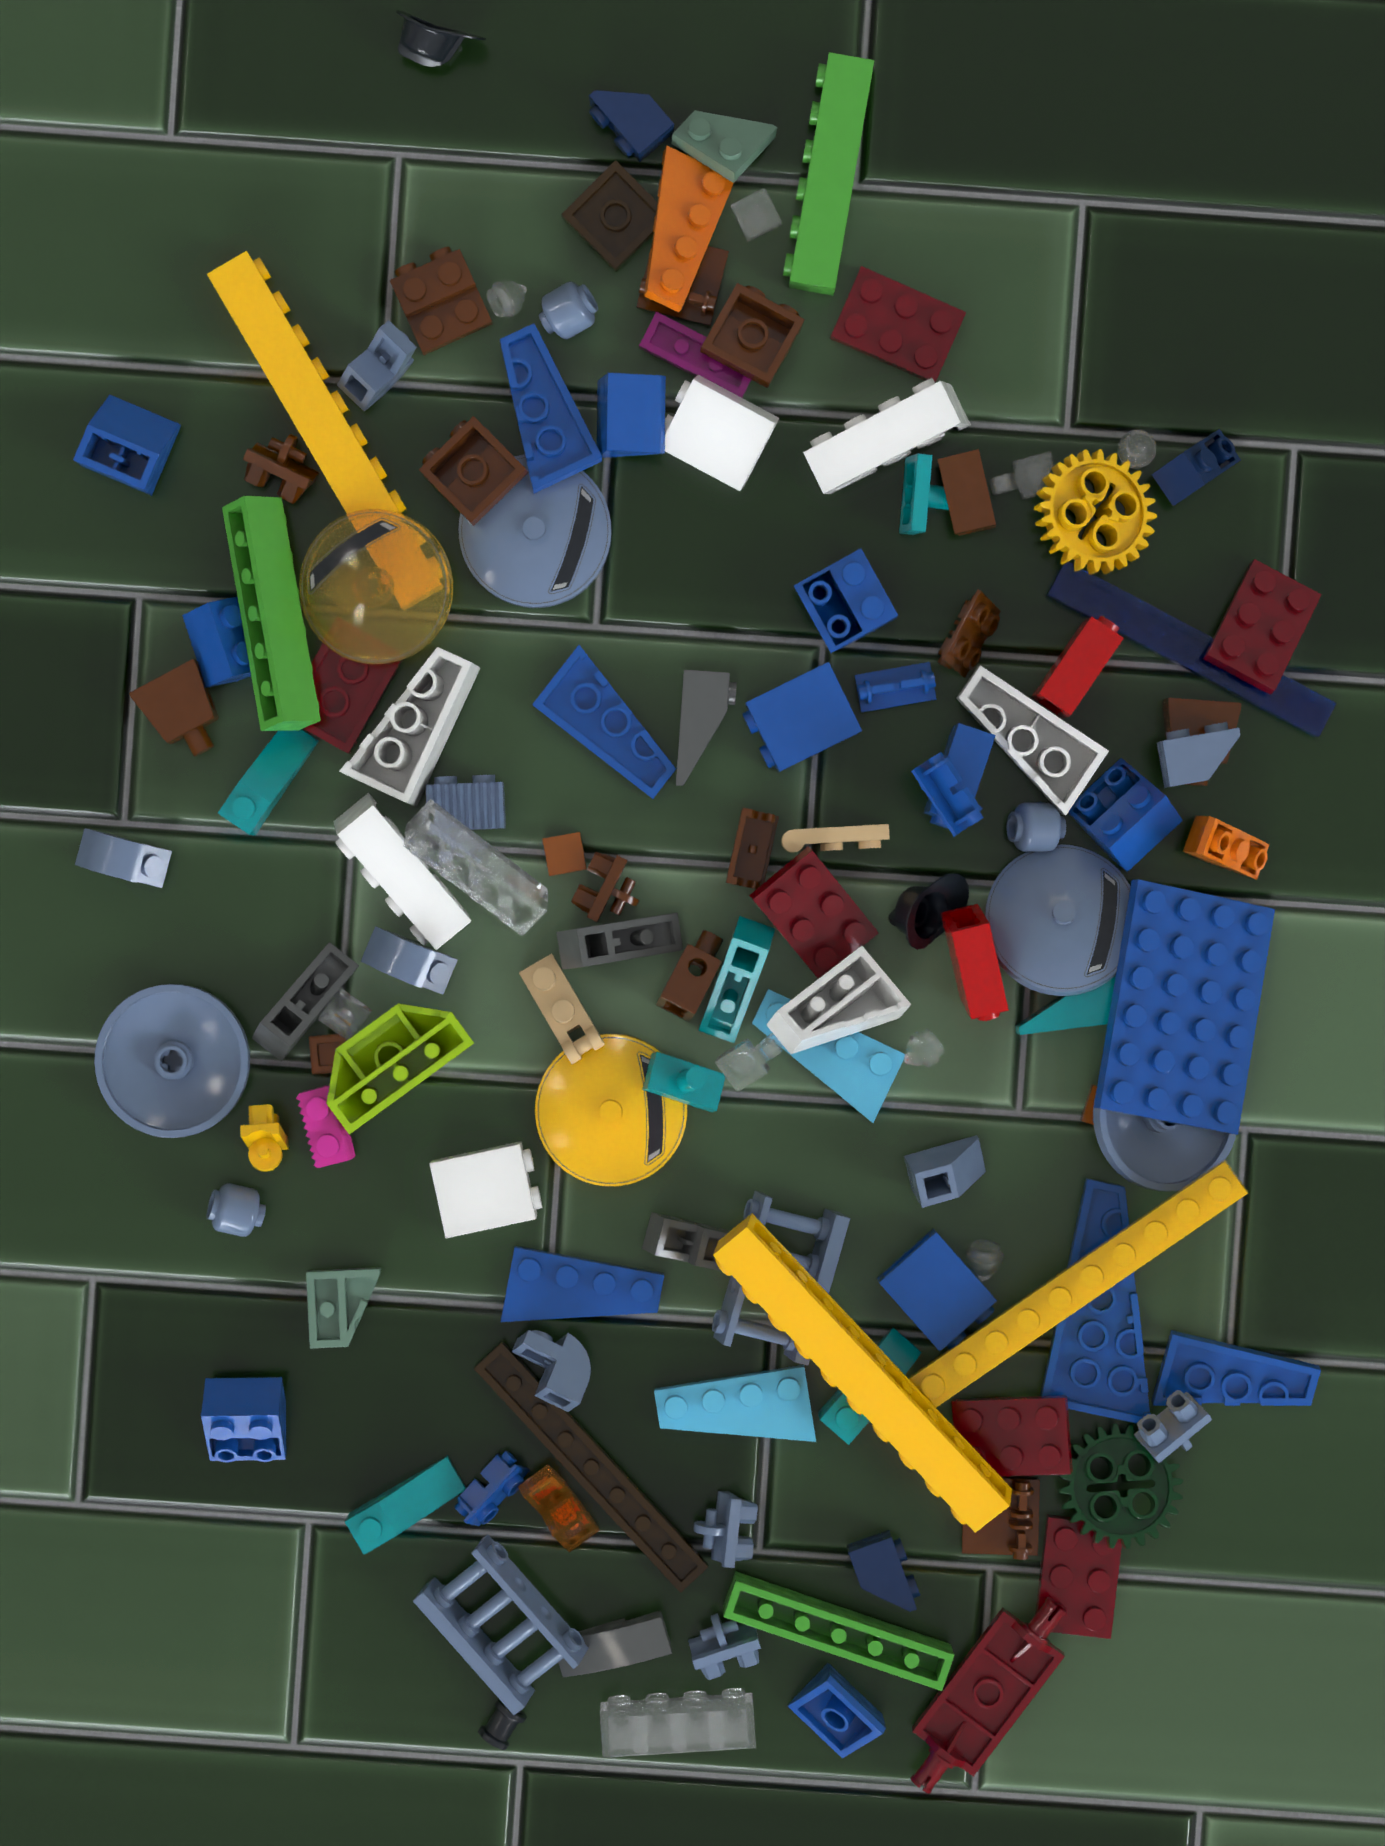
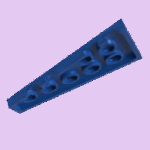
[1040,1178,1151,1423]

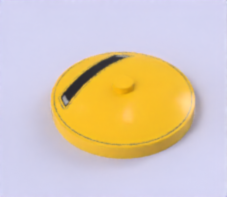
[535,1034,687,1186]

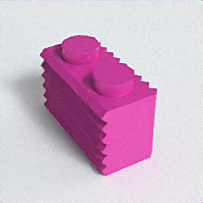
[296,1084,356,1168]

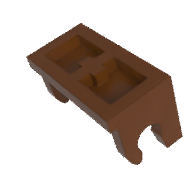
[937,449,996,536]
[725,808,779,889]

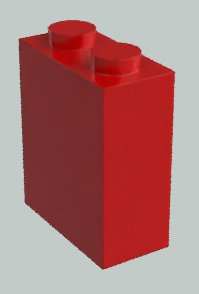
[1031,616,1124,719]
[941,904,1009,1021]

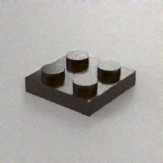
[561,160,658,272]

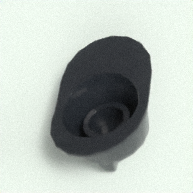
[396,10,486,67]
[888,873,969,950]

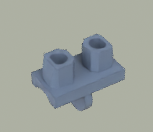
[1134,1390,1212,1463]
[693,1491,758,1568]
[688,1613,761,1680]

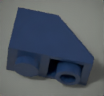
[589,90,674,162]
[1152,429,1241,506]
[847,1530,921,1612]

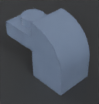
[337,320,417,412]
[75,828,172,888]
[361,926,458,995]
[512,1330,591,1412]

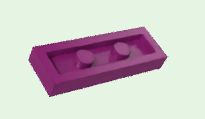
[639,312,751,398]

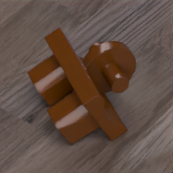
[243,434,319,504]
[571,852,639,922]

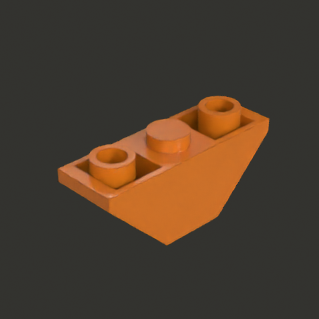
[1183,816,1270,880]

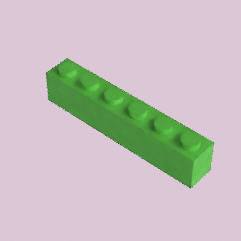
[783,52,874,296]
[222,496,321,731]
[723,1571,954,1691]

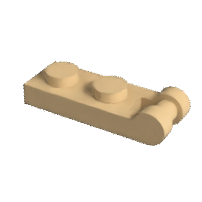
[781,824,890,853]
[519,953,605,1064]

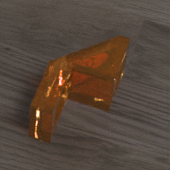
[518,1464,600,1552]

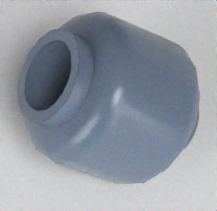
[539,281,598,339]
[1006,802,1066,852]
[206,1183,266,1237]

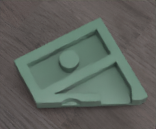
[671,110,777,183]
[306,1267,381,1349]

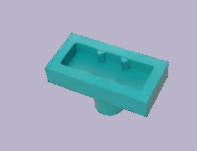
[899,453,949,535]
[642,1052,726,1112]

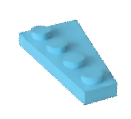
[752,989,906,1123]
[654,1365,816,1442]

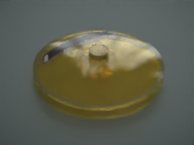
[299,509,453,664]

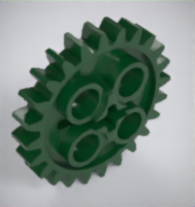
[1058,1423,1183,1549]

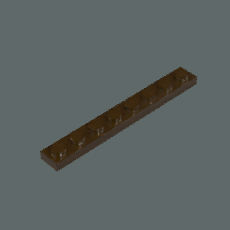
[474,1341,709,1593]

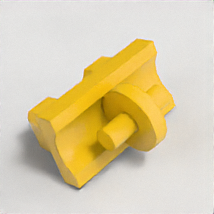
[240,1104,289,1172]

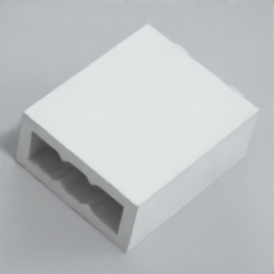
[665,375,779,491]
[429,1141,543,1238]

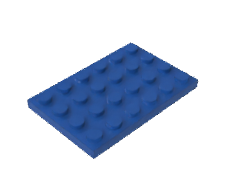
[1094,879,1275,1135]

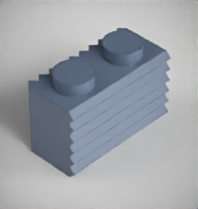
[426,775,506,831]

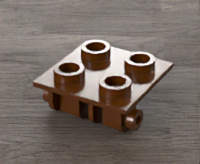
[636,246,729,326]
[937,589,1001,678]
[962,1478,1040,1560]

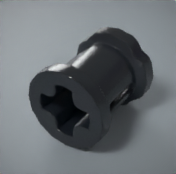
[478,1699,527,1750]

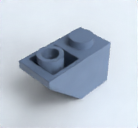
[1157,722,1240,788]
[904,1135,986,1208]

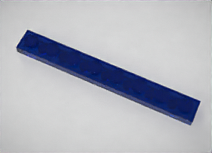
[1047,562,1337,738]

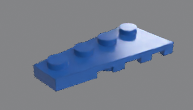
[1151,1330,1321,1406]

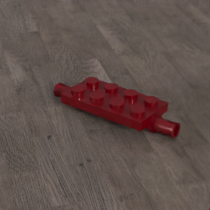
[910,1597,1067,1794]

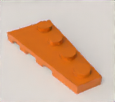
[644,145,734,312]

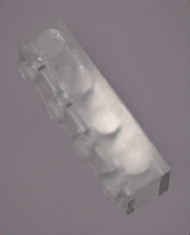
[403,799,548,936]
[600,1688,756,1758]

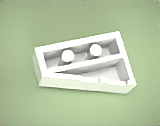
[767,946,911,1054]

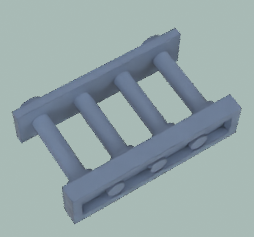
[712,1190,850,1366]
[413,1534,589,1715]

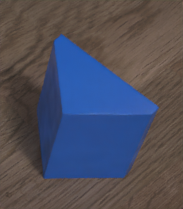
[597,373,666,458]
[788,1663,886,1758]

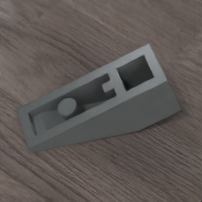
[676,670,737,786]
[556,913,683,969]
[252,942,359,1062]

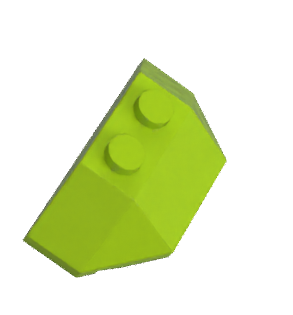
[326,1003,474,1135]

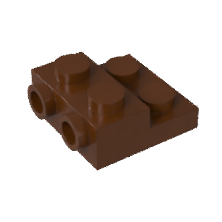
[390,246,493,355]
[700,283,805,388]
[419,416,529,526]

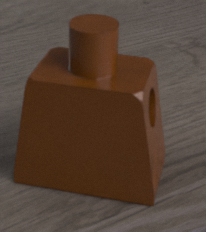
[129,659,219,757]
[1163,698,1241,786]
[655,930,723,1022]

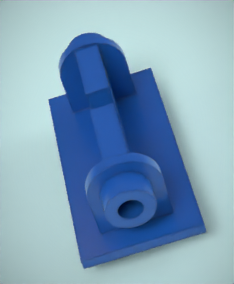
[855,662,936,713]
[911,752,984,836]
[454,1450,530,1526]

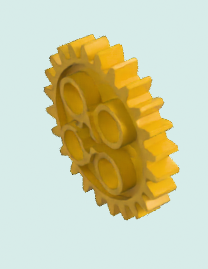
[1034,449,1157,575]

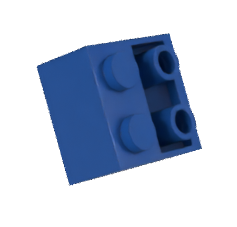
[73,395,181,496]
[794,548,898,653]
[182,597,251,688]
[1068,758,1183,872]
[201,1377,286,1463]

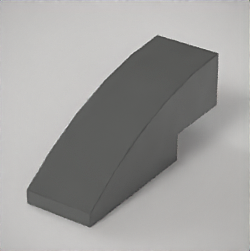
[642,1212,730,1271]
[558,1610,672,1677]

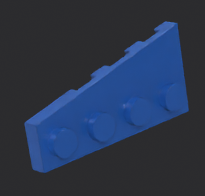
[500,323,602,494]
[532,645,676,799]
[501,1246,664,1322]

